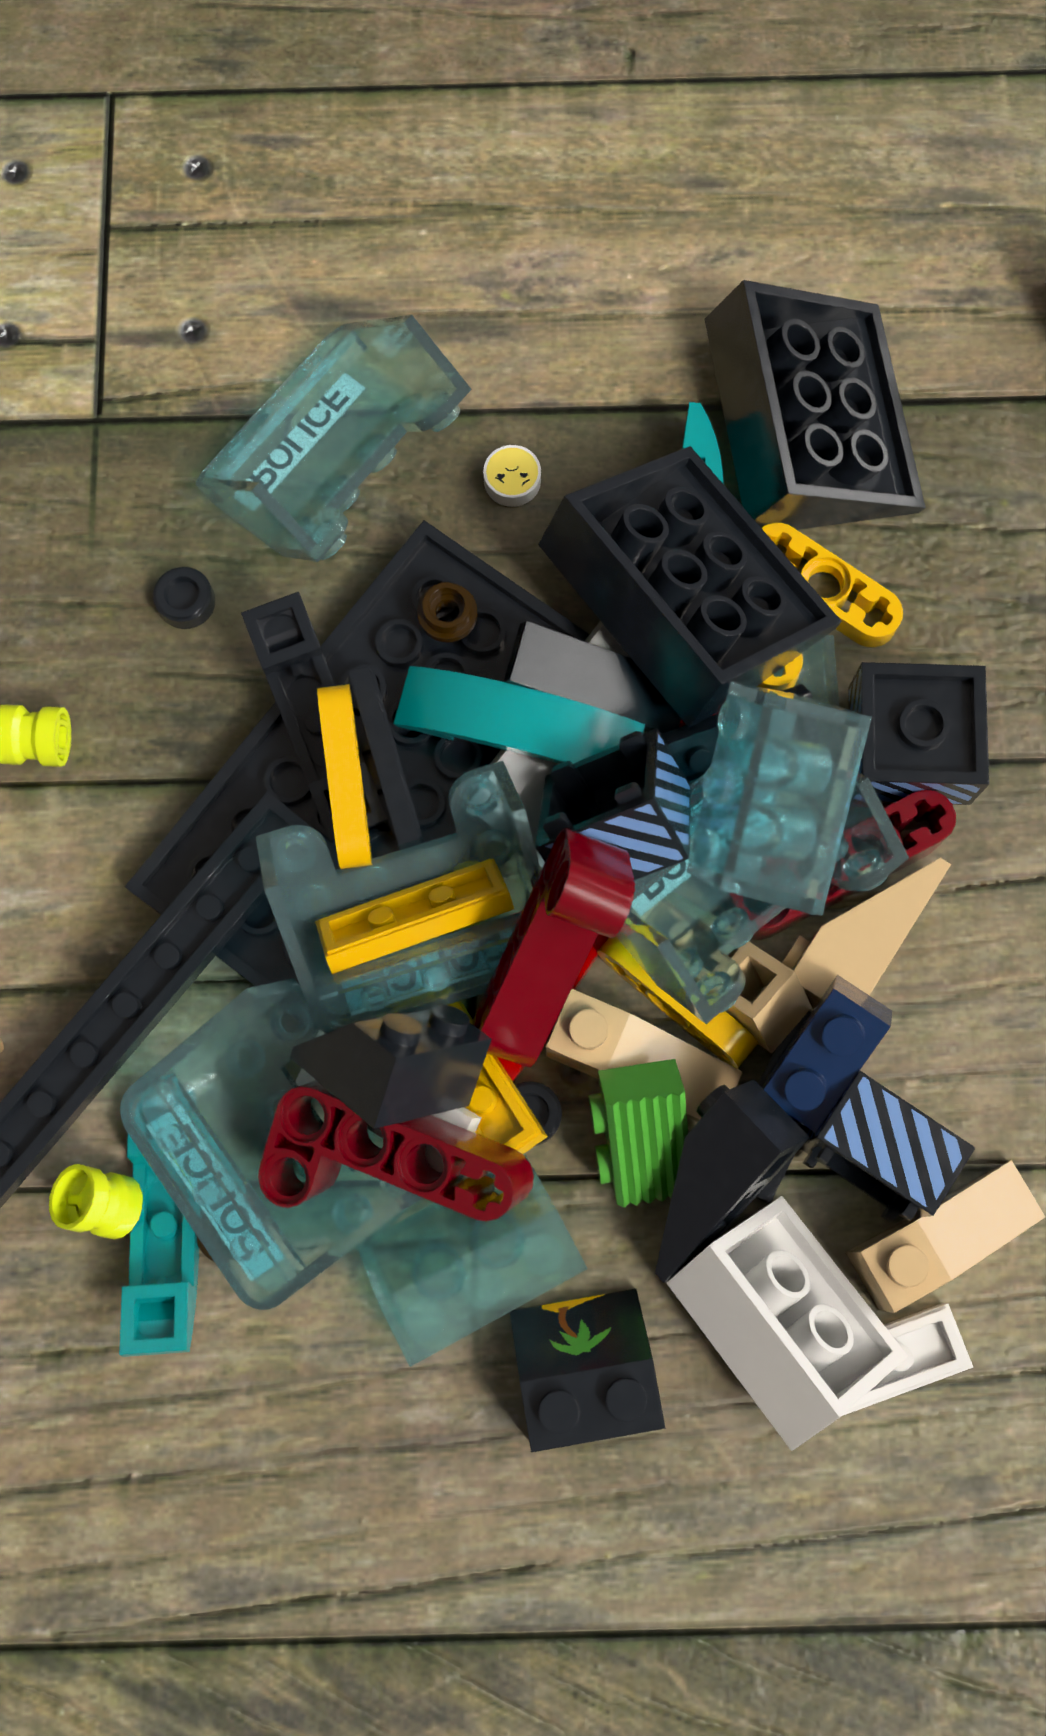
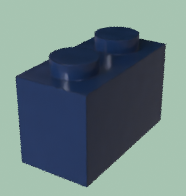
[763,975,892,1133]

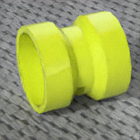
[0,704,71,767]
[49,1164,143,1240]

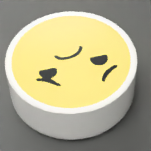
[483,445,541,507]

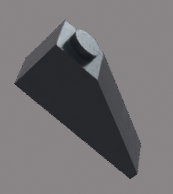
[655,1080,810,1283]

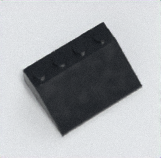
[704,280,926,530]
[538,446,842,728]

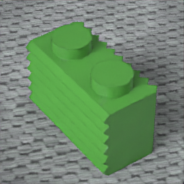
[588,1059,688,1208]

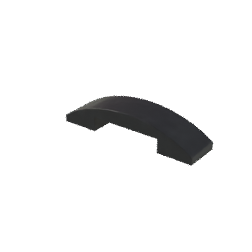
[241,591,388,843]

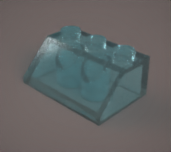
[686,682,872,916]
[356,1154,588,1367]

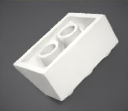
[667,1196,908,1451]

